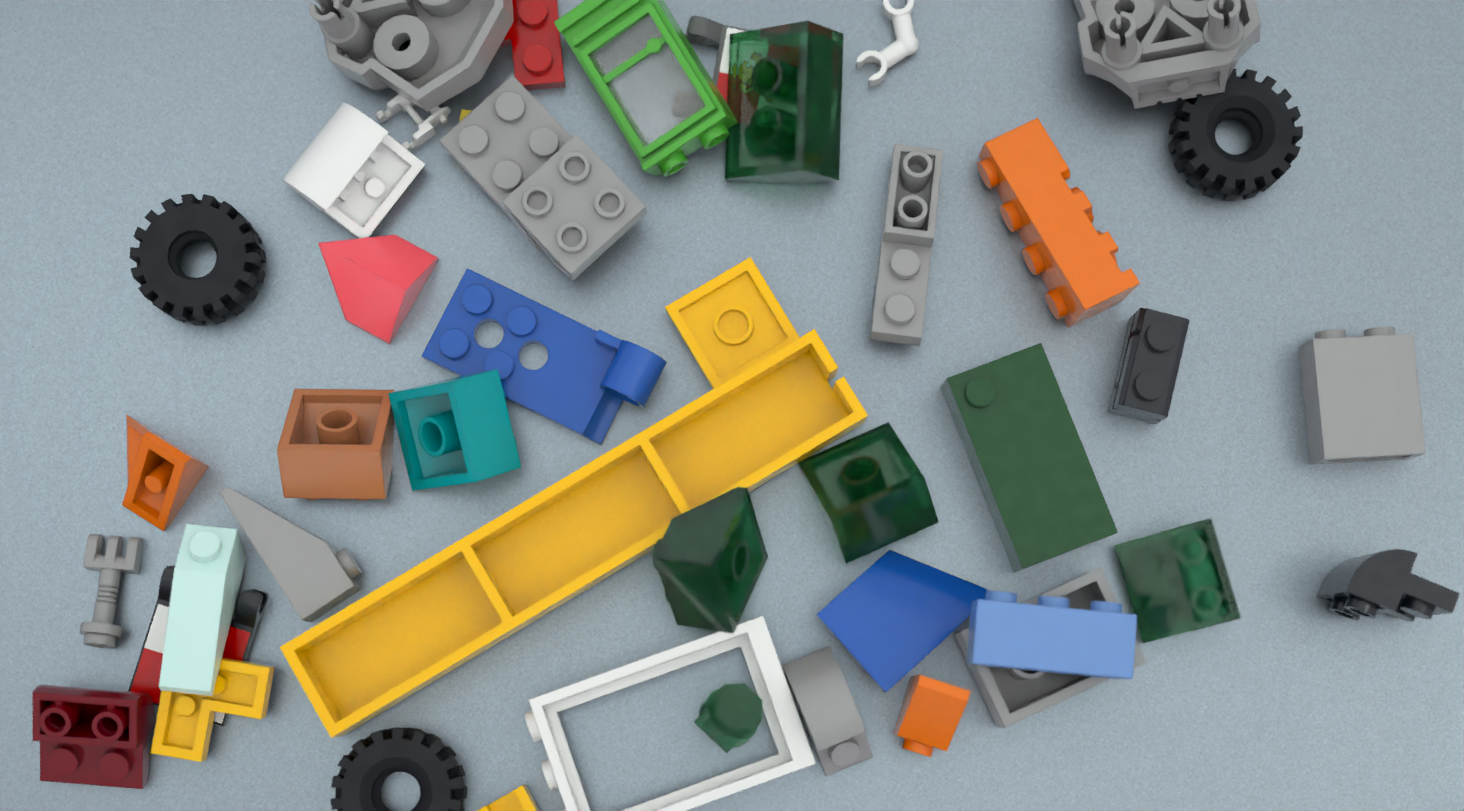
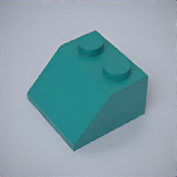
[388,369,521,491]

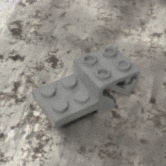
[439,75,647,280]

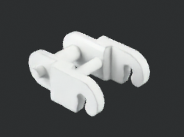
[375,94,451,152]

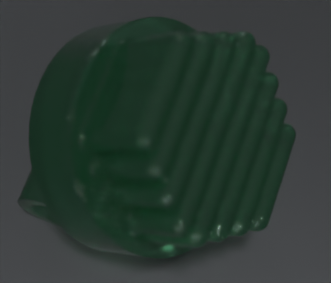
[694,683,763,754]

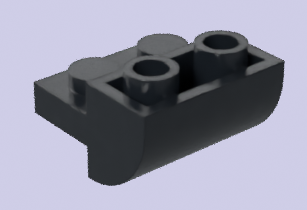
[1317,549,1460,622]

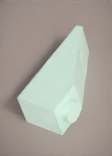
[159,524,247,696]

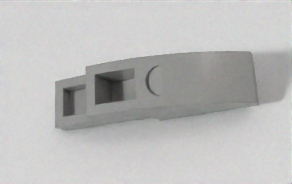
[870,144,943,346]

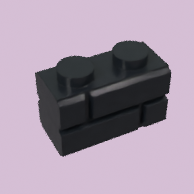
[1108,308,1190,424]

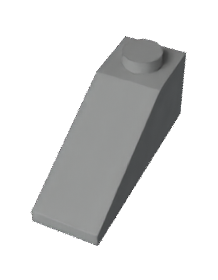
[219,487,362,622]

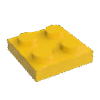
[665,257,800,389]

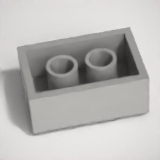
[954,567,1146,728]

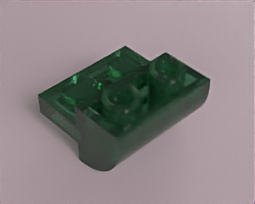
[1115,518,1242,643]

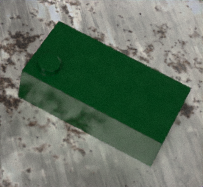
[940,343,1118,573]

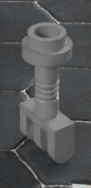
[80,534,143,648]

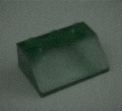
[725,21,844,184]

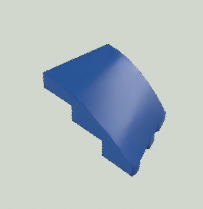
[816,550,988,693]

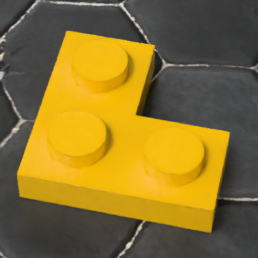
[150,658,275,762]

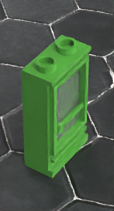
[554,0,738,177]

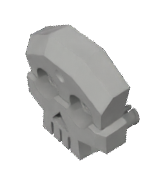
[309,0,514,112]
[1073,0,1261,109]

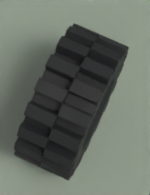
[1168,69,1303,201]
[129,194,267,326]
[330,727,467,811]

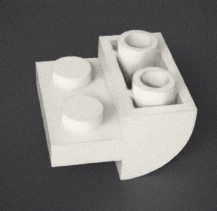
[281,102,425,238]

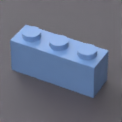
[966,591,1137,680]

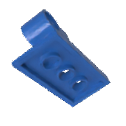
[422,268,667,445]

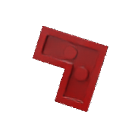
[500,0,566,91]

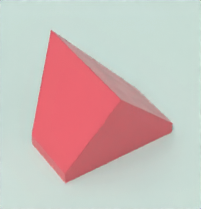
[318,234,439,344]

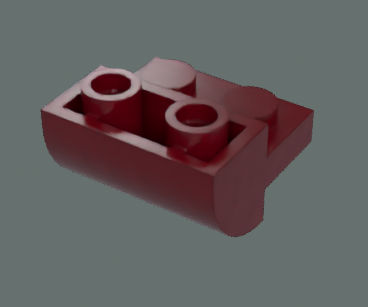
[32,685,155,789]

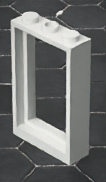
[524,616,816,811]

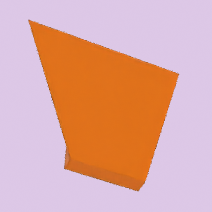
[122,414,209,531]

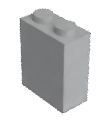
[1299,327,1426,465]

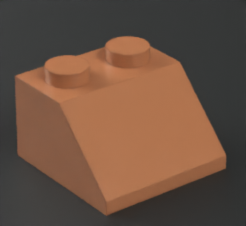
[277,389,394,500]

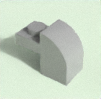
[782,646,873,776]

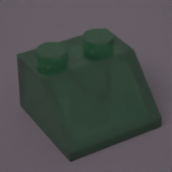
[798,422,938,563]
[653,487,768,634]

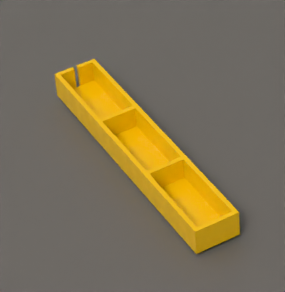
[280,329,868,738]

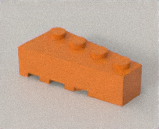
[977,118,1140,328]

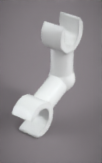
[856,0,919,86]

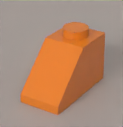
[893,675,971,757]

